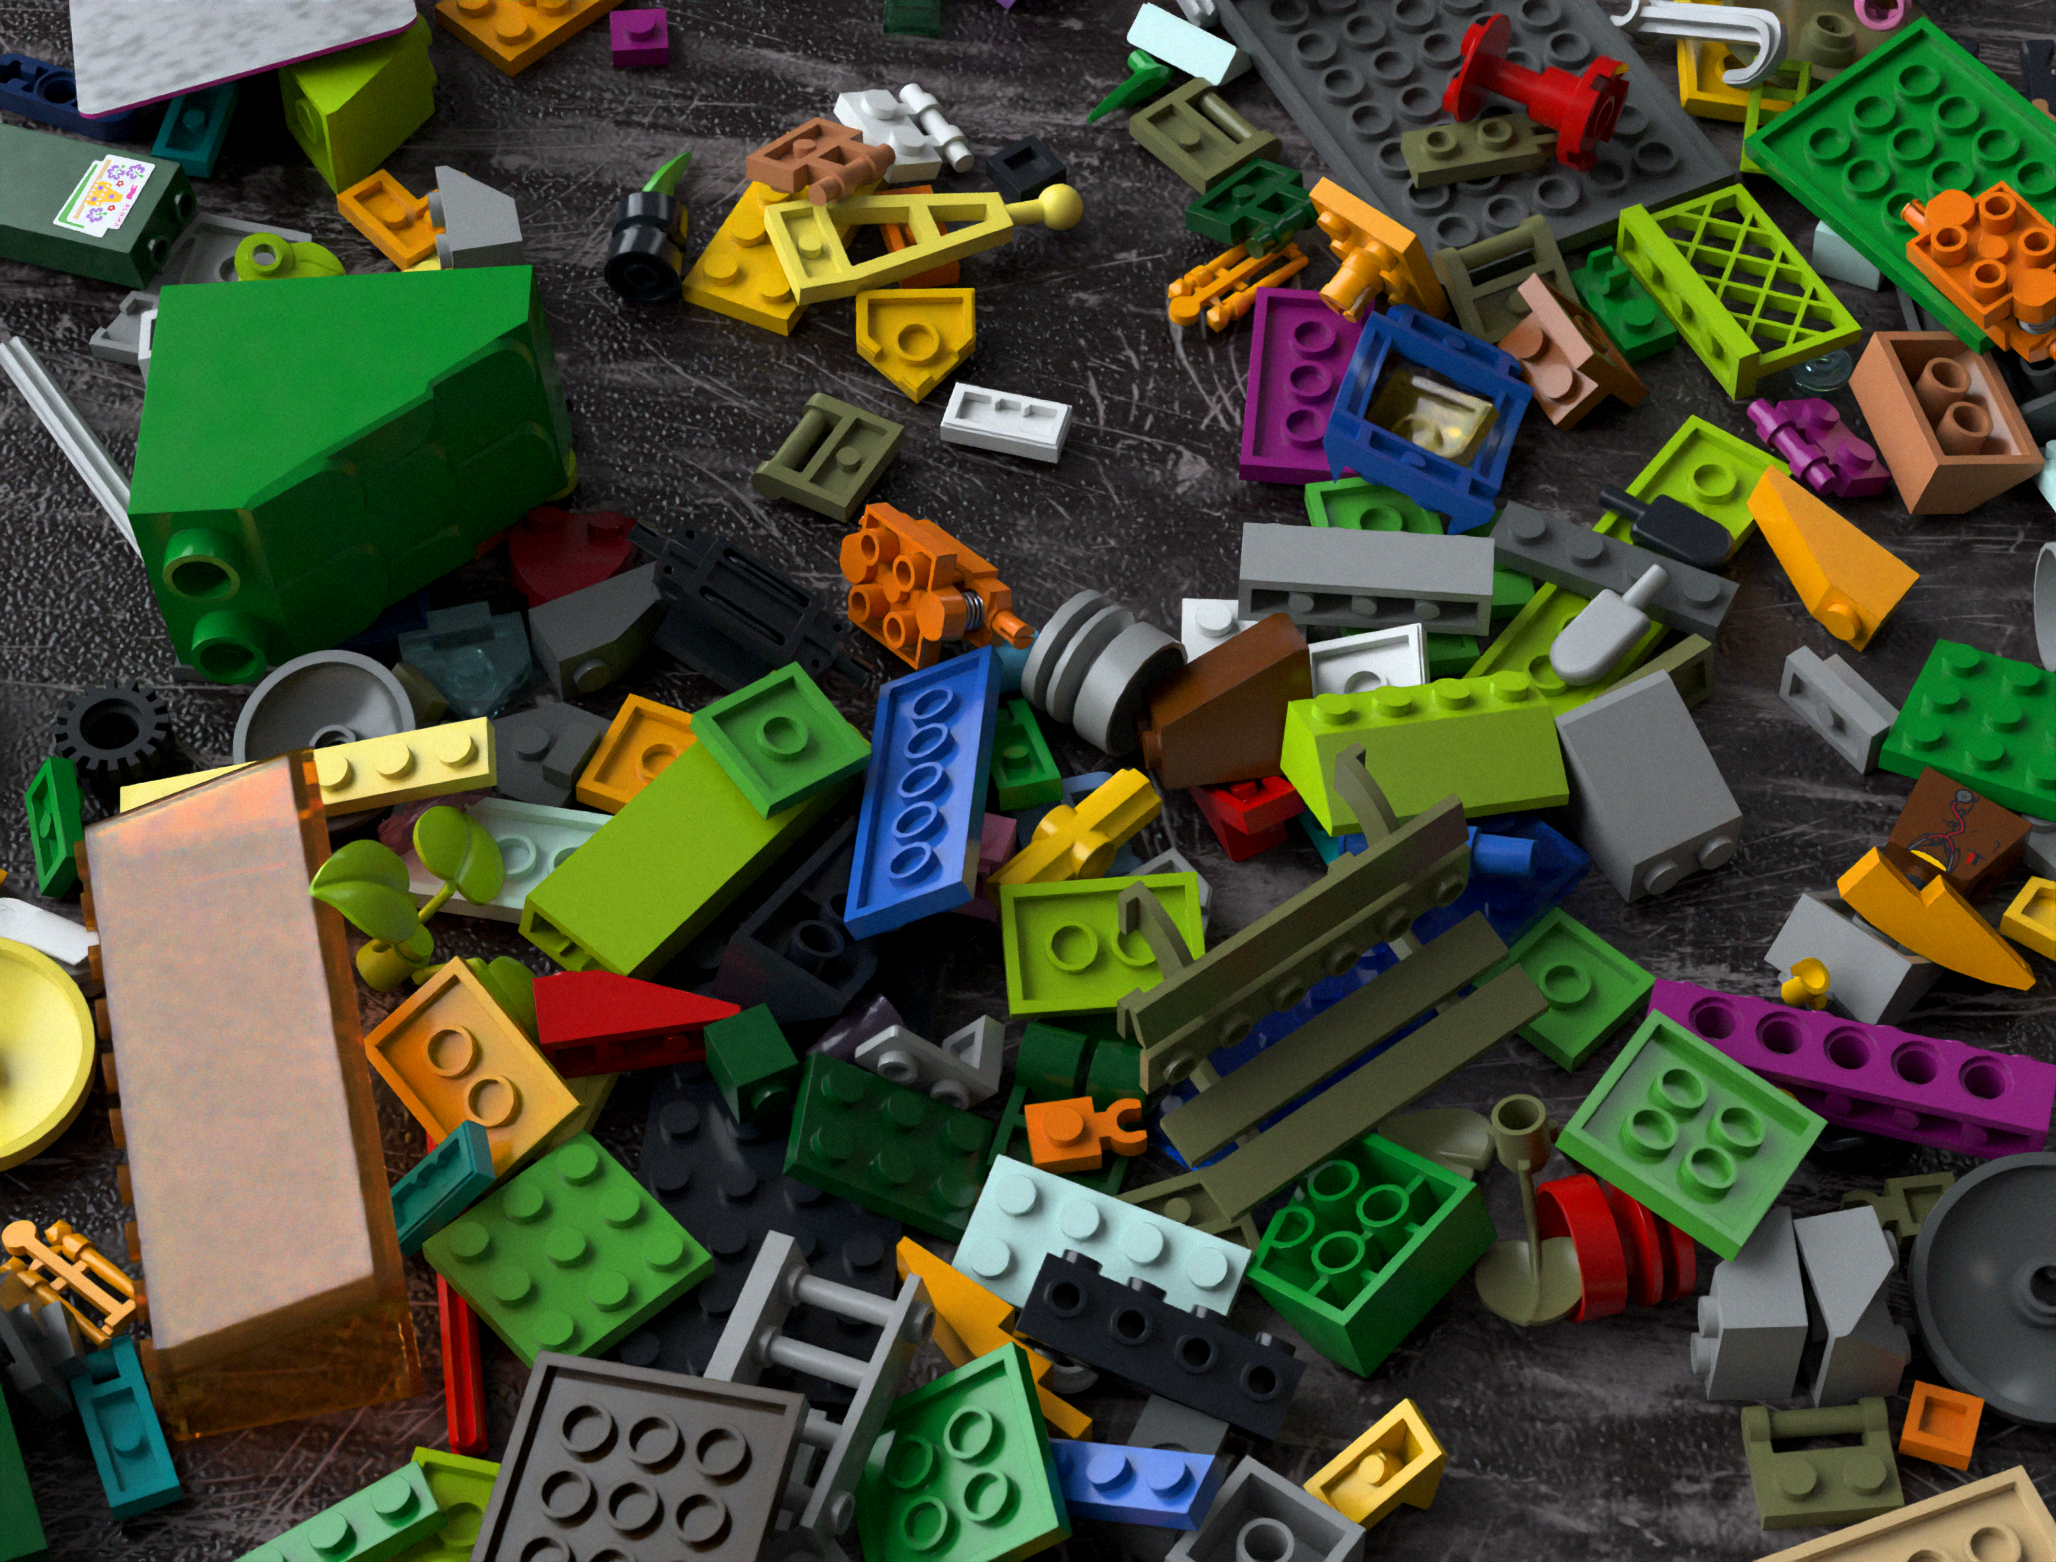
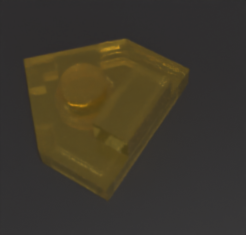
[1366,369,1500,466]

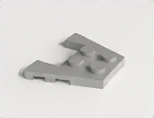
[89,212,314,366]

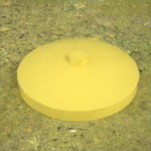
[0,937,97,1172]

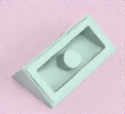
[1127,2,1253,86]

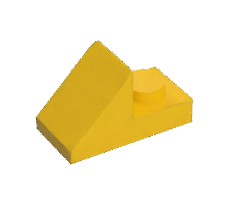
[1303,1398,1448,1532]

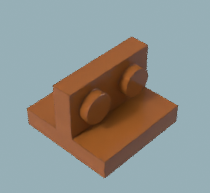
[1497,273,1650,433]

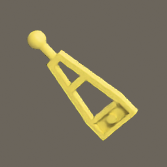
[764,184,1083,305]

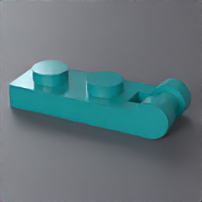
[69,1334,183,1522]

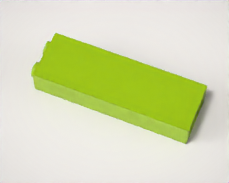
[518,670,873,982]

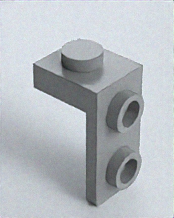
[855,1015,1006,1111]

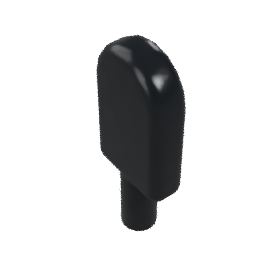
[1598,484,1735,574]

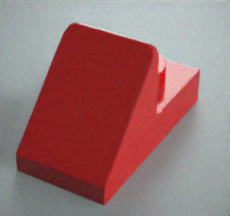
[1189,775,1305,862]

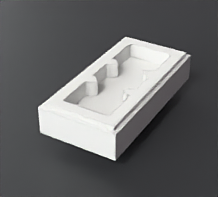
[940,382,1072,463]

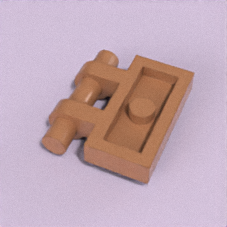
[746,117,896,206]

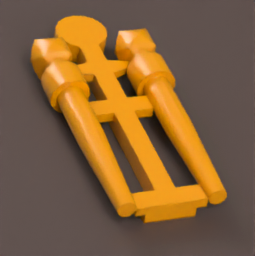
[1168,240,1309,332]
[0,1219,158,1349]

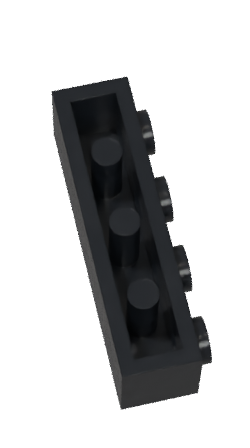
[1012,1249,1307,1448]

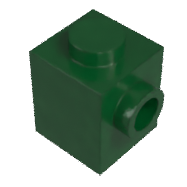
[703,1003,800,1125]

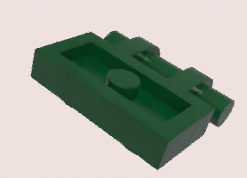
[1185,157,1320,259]

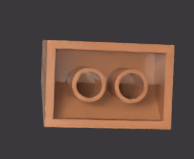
[1848,331,2045,515]

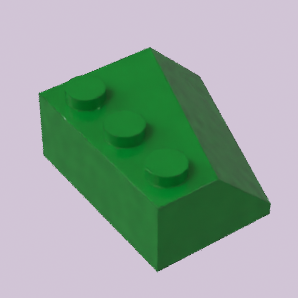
[1244,1132,1498,1379]

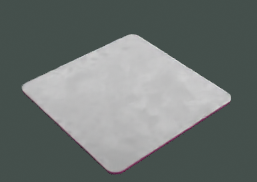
[69,0,418,119]

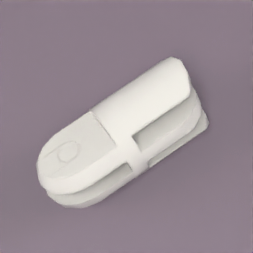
[0,897,106,997]

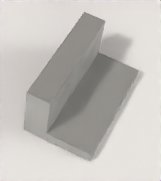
[1779,645,1900,775]

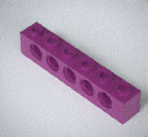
[1646,978,2056,1160]

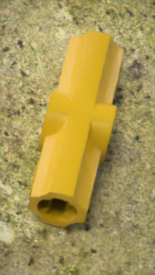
[985,768,1162,915]

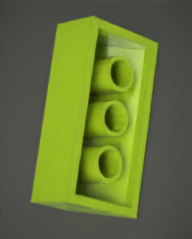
[1280,671,1569,837]

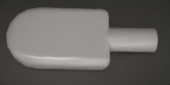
[1549,564,1671,686]

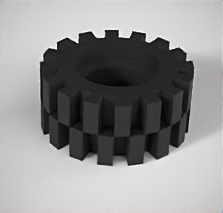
[54,678,176,796]

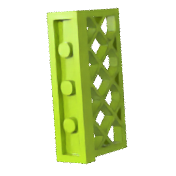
[1616,183,1862,401]

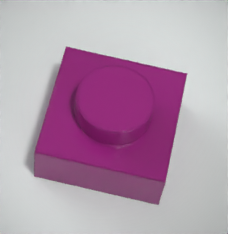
[610,8,670,67]

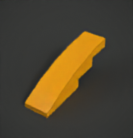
[896,1236,1093,1442]

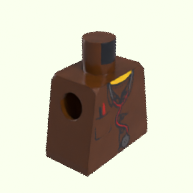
[1884,766,2034,907]

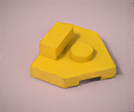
[856,288,976,404]

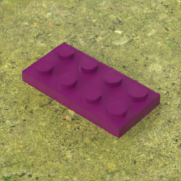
[1239,287,1375,485]

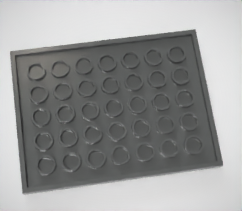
[1214,0,1736,298]

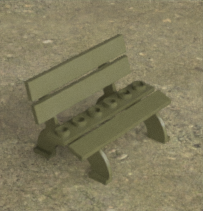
[1117,741,1549,1225]

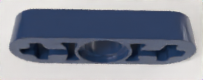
[0,54,140,143]

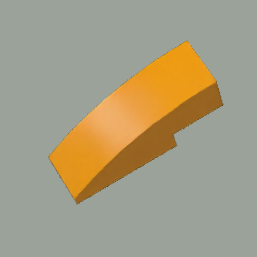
[1837,846,2036,991]

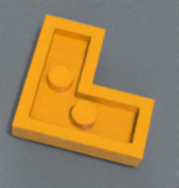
[336,169,468,271]

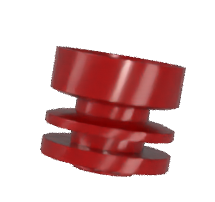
[1536,1173,1696,1324]

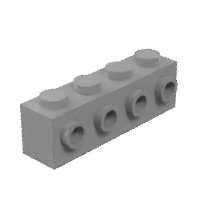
[1237,522,1495,636]

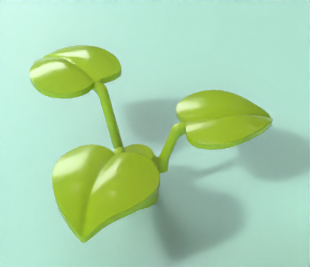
[308,806,541,1051]

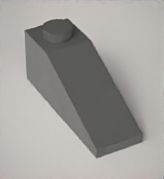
[528,561,669,701]

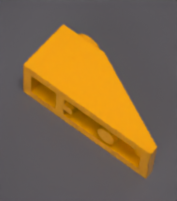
[1746,464,1920,653]

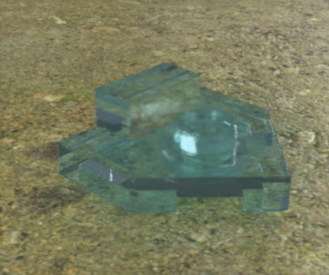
[397,601,533,721]

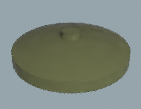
[1720,0,1936,95]

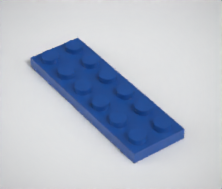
[843,644,1003,941]

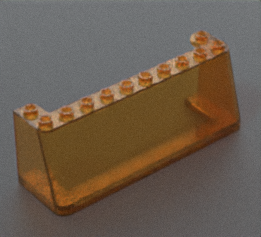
[73,746,426,1442]

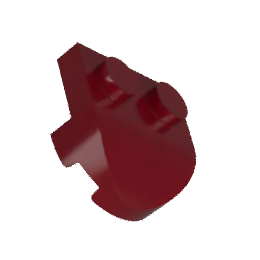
[508,506,639,609]

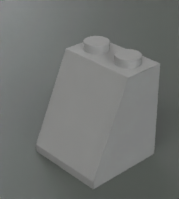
[1552,669,1743,904]

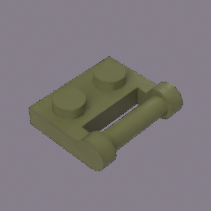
[1129,77,1283,195]
[1432,214,1581,345]
[751,393,905,523]
[1741,1396,1905,1531]

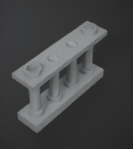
[703,1230,937,1555]

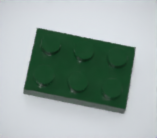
[783,1050,994,1245]

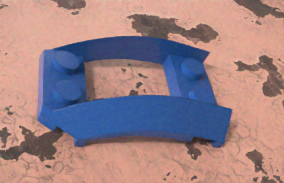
[1323,303,1535,535]

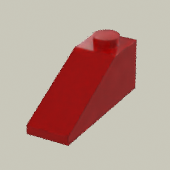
[532,970,741,1079]

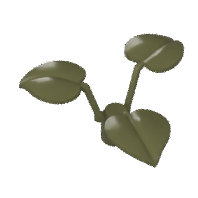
[1378,1094,1604,1327]

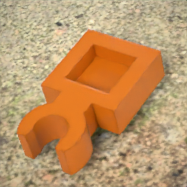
[1025,1096,1147,1175]

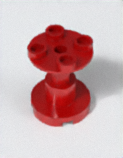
[1442,13,1630,173]

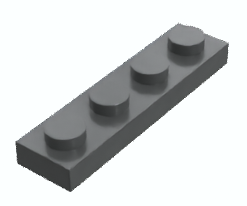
[1488,500,1740,643]

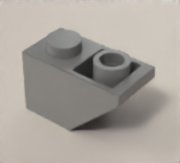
[427,165,525,270]

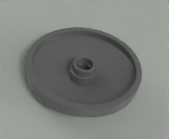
[1907,1152,2056,1429]

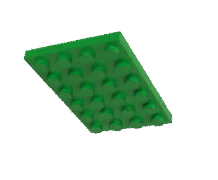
[1744,16,2056,356]

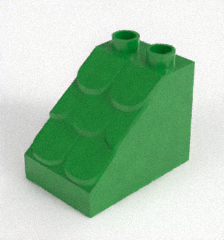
[127,265,573,684]

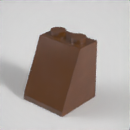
[1133,612,1313,789]

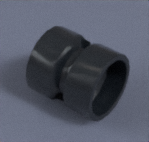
[604,191,691,304]

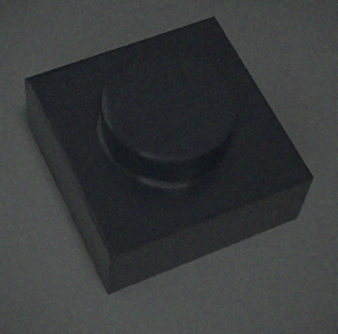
[986,135,1067,203]

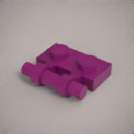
[1747,398,1892,498]

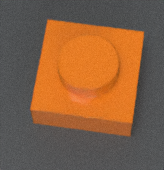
[1898,1380,1985,1471]

